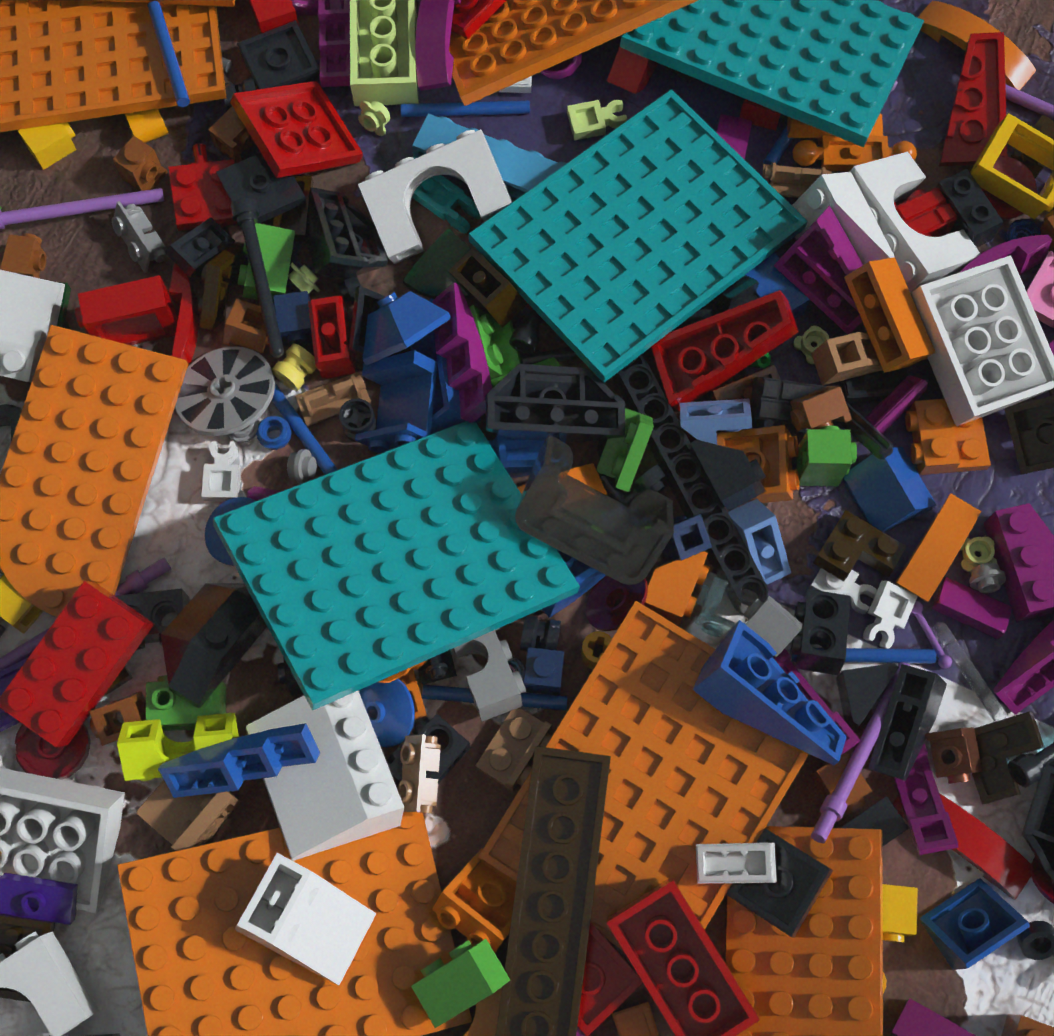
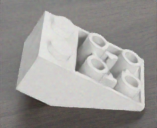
[235,853,376,986]

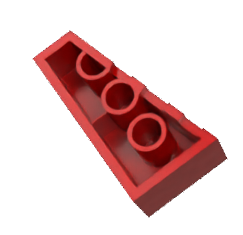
[651,290,799,412]

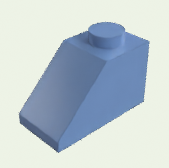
[728,499,791,584]

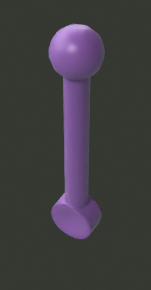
[910,601,952,669]

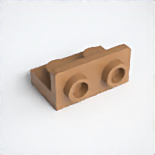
[475,707,552,792]

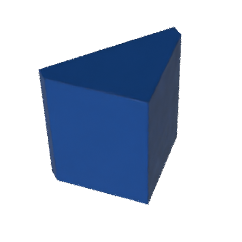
[842,447,937,532]
[920,878,1030,970]

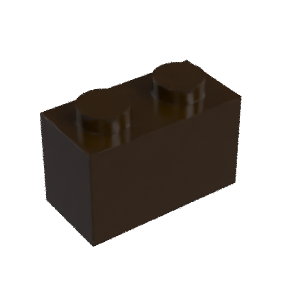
[448,248,527,328]

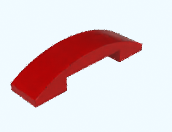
[168,262,199,368]
[892,793,1031,900]

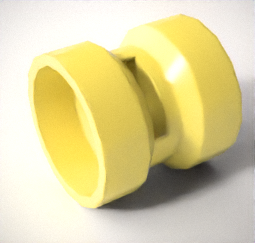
[271,343,317,392]

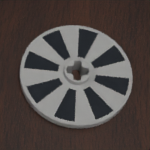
[175,347,275,436]

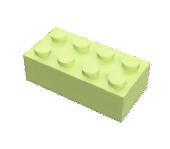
[350,0,419,106]

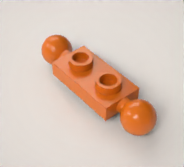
[793,135,917,171]

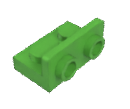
[469,305,522,379]
[597,408,654,492]

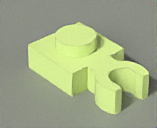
[567,100,627,141]

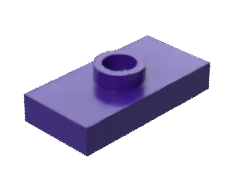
[0,873,78,925]

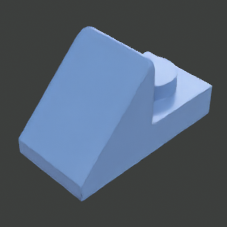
[680,398,752,444]

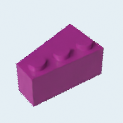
[773,205,864,334]
[984,503,1054,622]

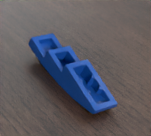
[158,723,320,798]

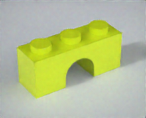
[117,713,239,781]

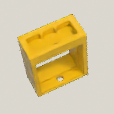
[970,113,1054,220]

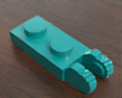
[412,156,481,234]

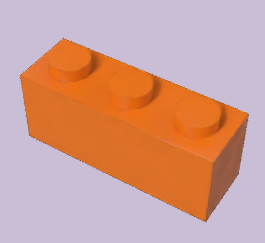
[844,257,936,373]

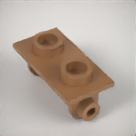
[762,163,832,198]
[295,372,371,427]
[398,734,441,813]

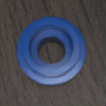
[256,416,292,450]

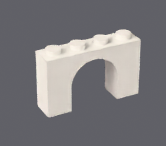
[358,129,512,264]
[849,152,981,293]
[0,931,99,1036]

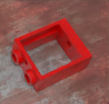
[75,275,178,346]

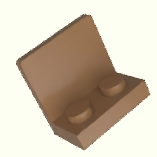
[137,780,241,851]

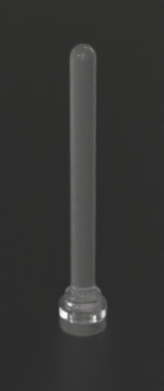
[933,622,1038,758]

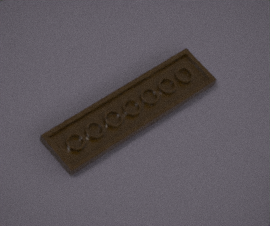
[496,746,611,1036]

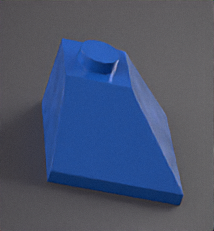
[363,291,452,366]

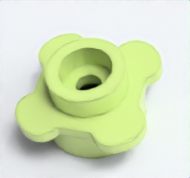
[358,101,390,136]
[288,262,320,294]
[793,326,829,364]
[960,537,997,572]

